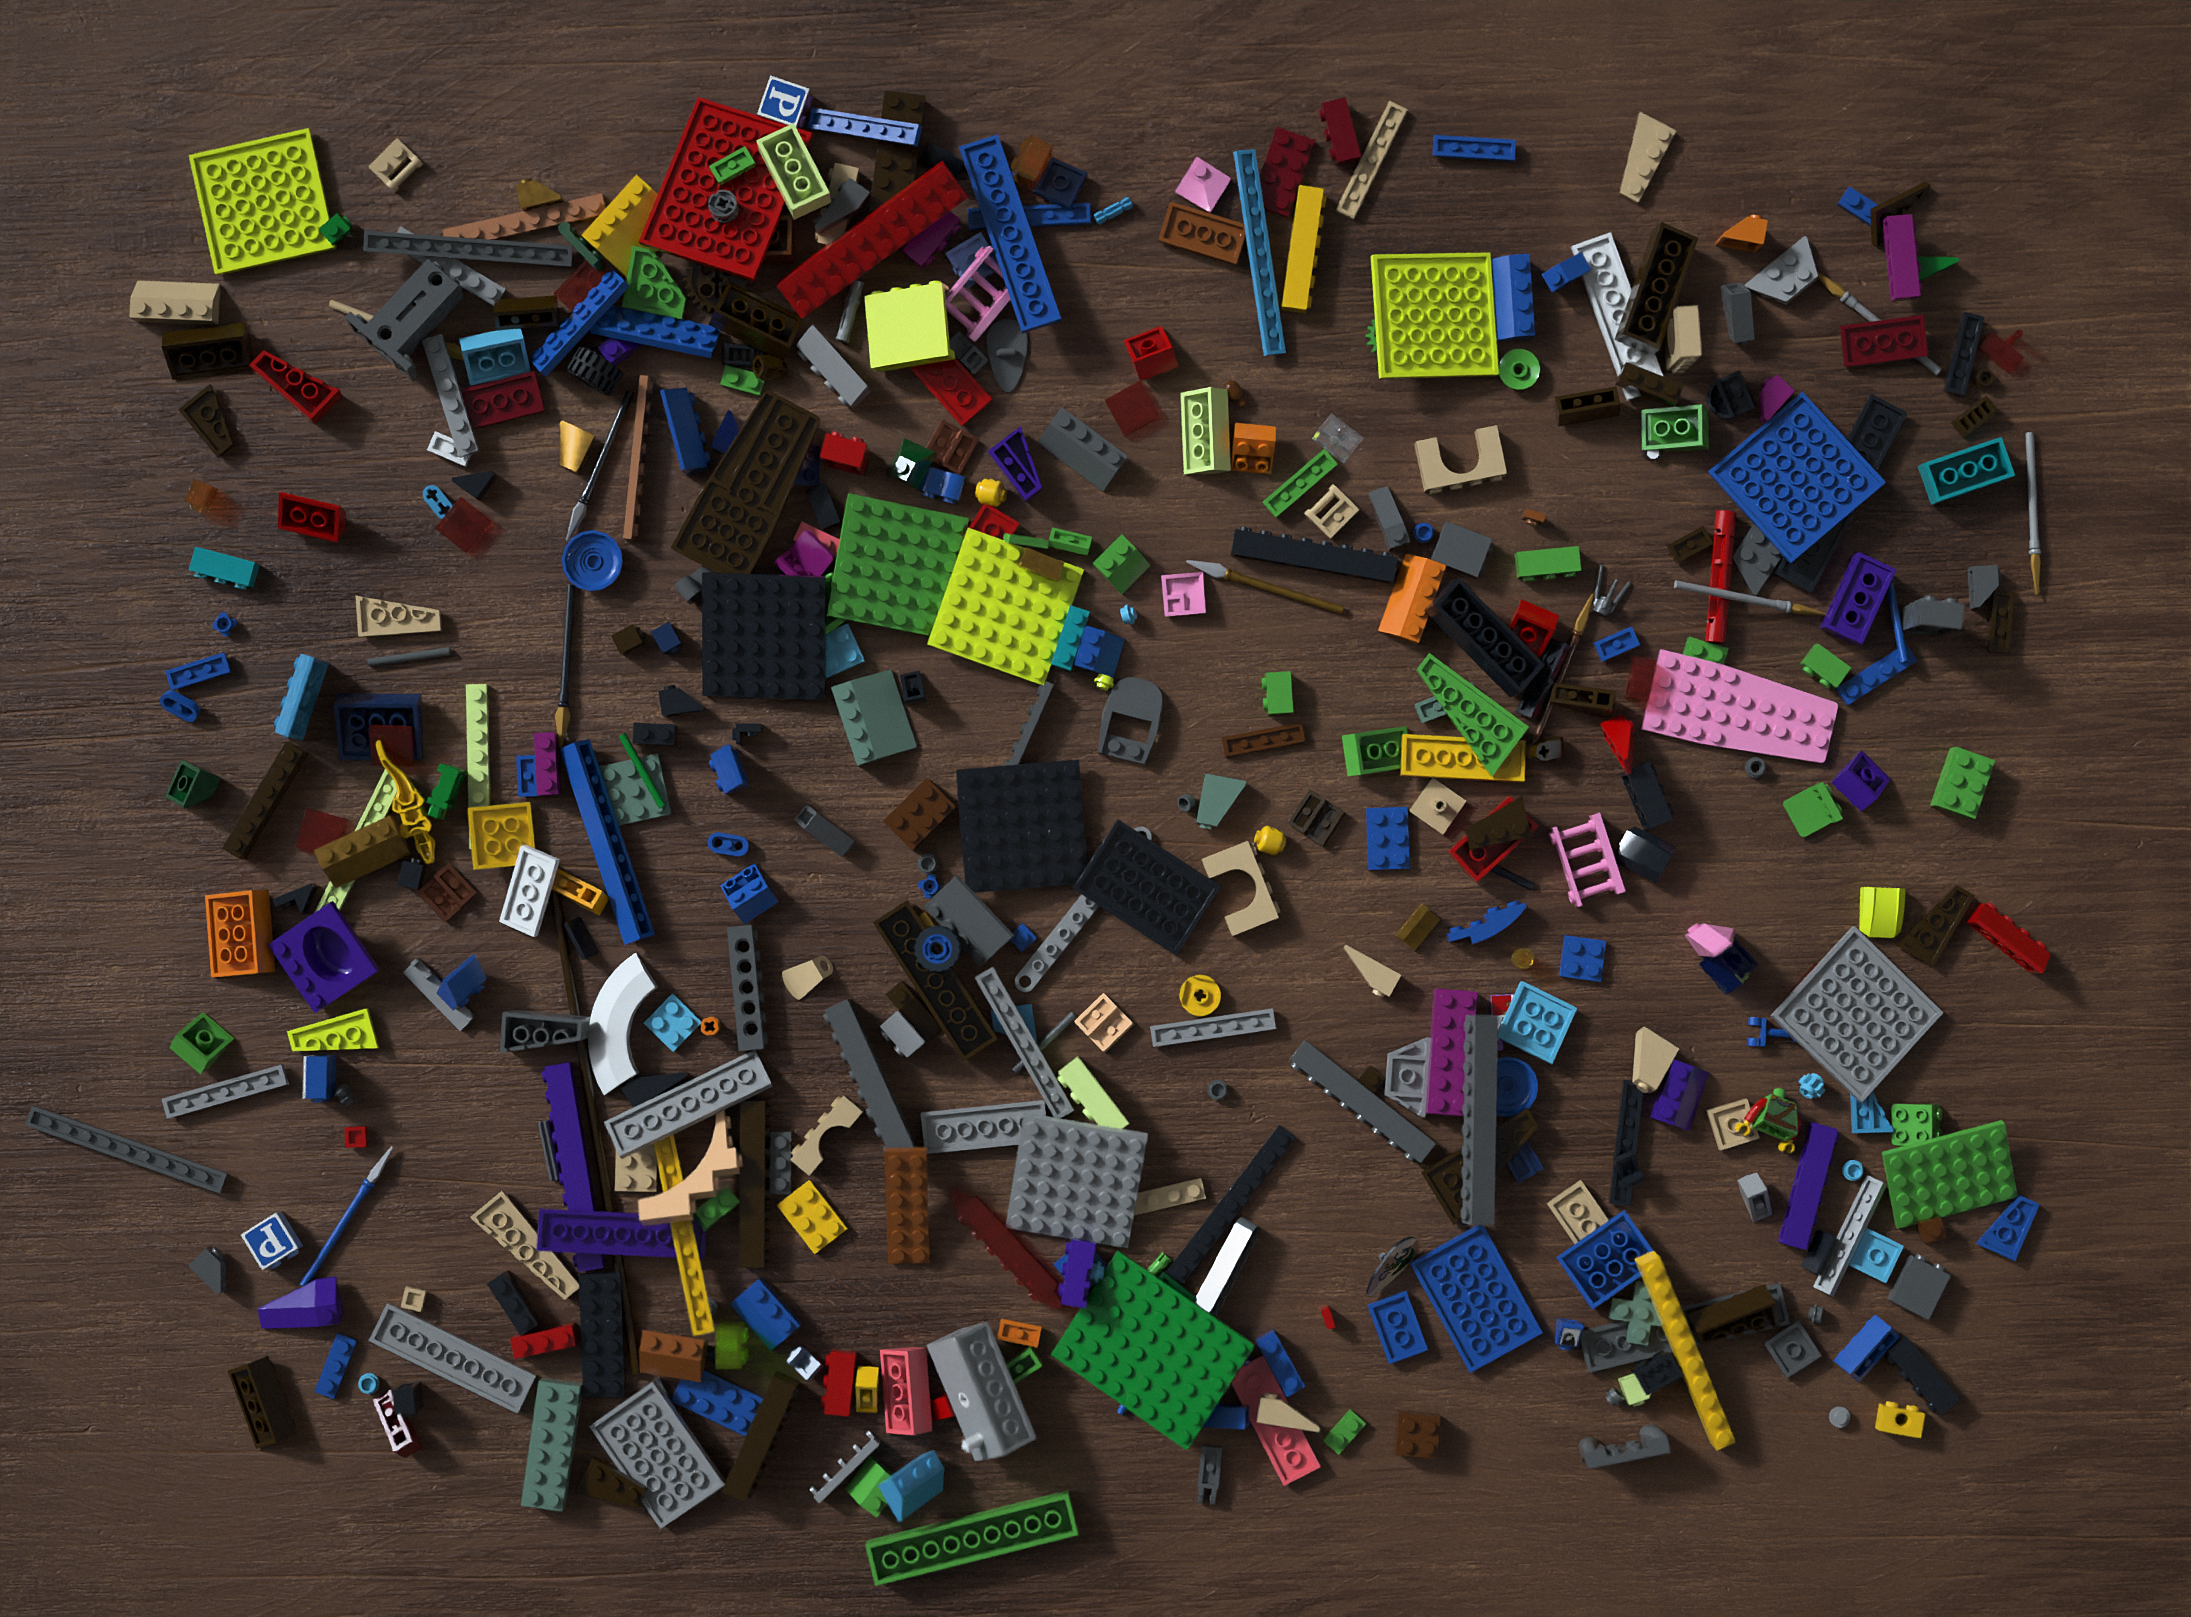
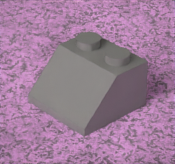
[880,1010,926,1057]

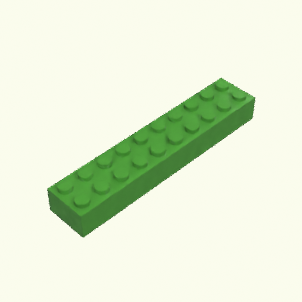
[865,1490,1078,1586]

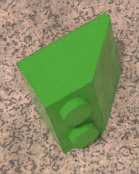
[1093,534,1151,595]
[170,1012,234,1074]
[845,1455,894,1518]

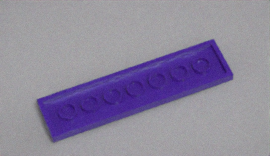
[536,1209,706,1259]

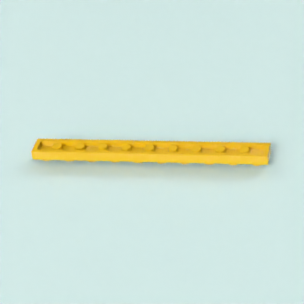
[653,1135,714,1336]

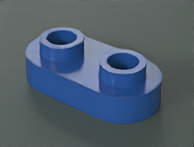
[160,690,201,722]
[708,832,749,856]

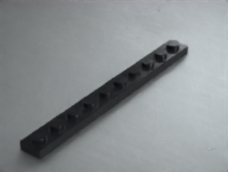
[1166,1125,1296,1285]

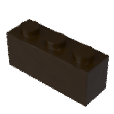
[493,295,560,330]
[1615,362,1684,407]
[1555,386,1620,427]

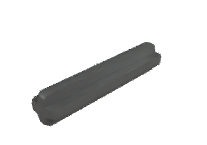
[538,1120,560,1181]

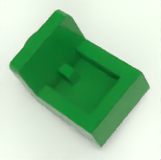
[319,213,354,246]

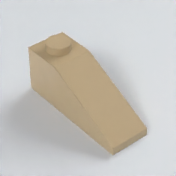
[1343,945,1401,998]
[1256,1392,1320,1432]

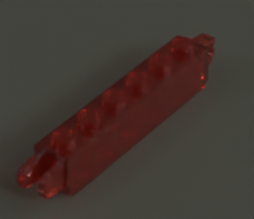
[949,1188,1061,1310]

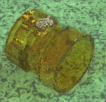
[1511,948,1534,969]

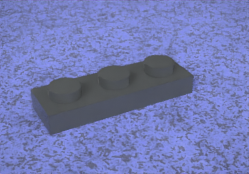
[770,1131,792,1194]

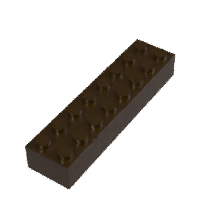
[873,900,999,1062]

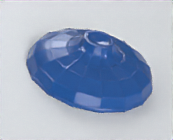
[562,530,623,591]
[1496,1057,1538,1117]

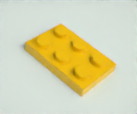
[777,1180,848,1254]

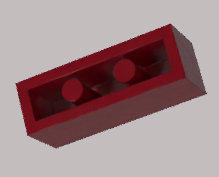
[1318,97,1361,167]

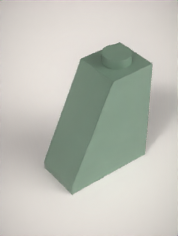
[1196,774,1246,830]

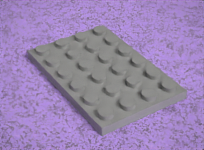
[589,1380,726,1529]

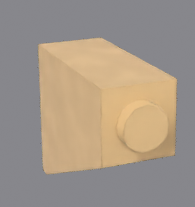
[1632,1026,1679,1094]

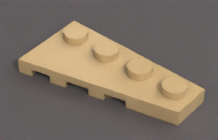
[1619,112,1676,204]
[356,596,442,637]

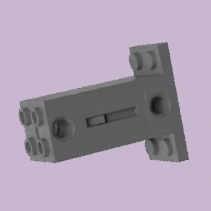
[345,259,464,382]

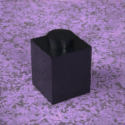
[397,858,427,890]

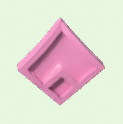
[1175,157,1231,213]
[1161,572,1206,617]

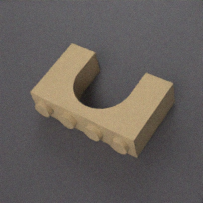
[1664,306,1702,374]
[1414,425,1507,494]
[1201,841,1280,936]

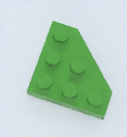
[622,246,687,319]

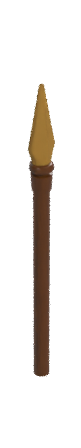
[1531,594,1594,743]

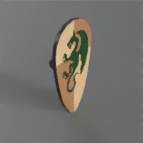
[1366,1237,1420,1296]

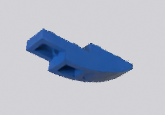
[1446,900,1526,944]

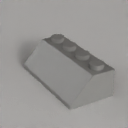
[796,325,870,409]

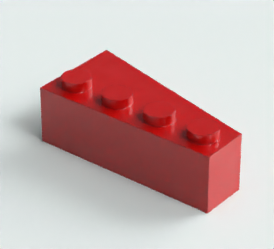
[250,350,342,425]

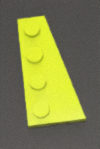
[287,1008,379,1051]

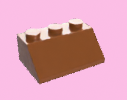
[639,1330,709,1382]

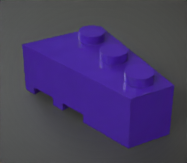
[988,426,1042,503]
[1058,1238,1096,1308]

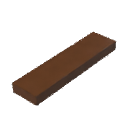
[1222,722,1306,758]

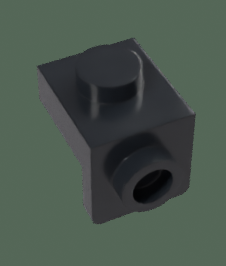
[1613,1150,1645,1187]

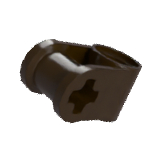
[1525,736,1566,761]

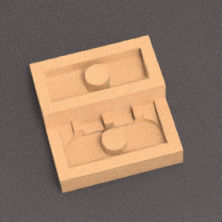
[1074,993,1134,1053]

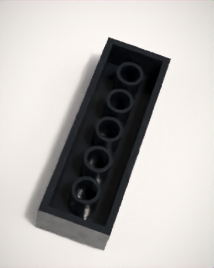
[1424,577,1545,698]

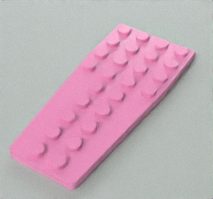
[1641,649,1838,763]

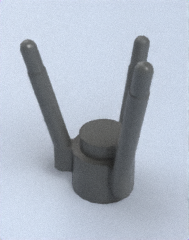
[1591,565,1631,617]

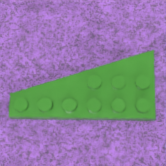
[1416,653,1529,777]

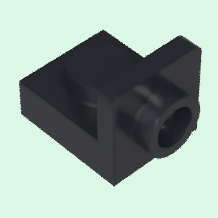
[732,723,763,745]

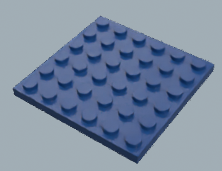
[1708,392,1886,564]

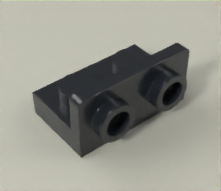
[1632,1350,1683,1396]

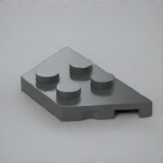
[1732,524,1783,596]

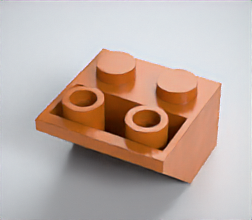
[1231,423,1276,474]

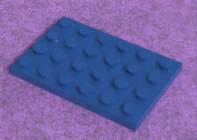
[1409,1225,1543,1373]

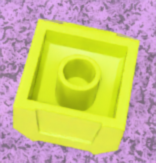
[1859,887,1906,938]

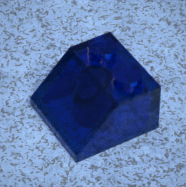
[1699,937,1759,995]

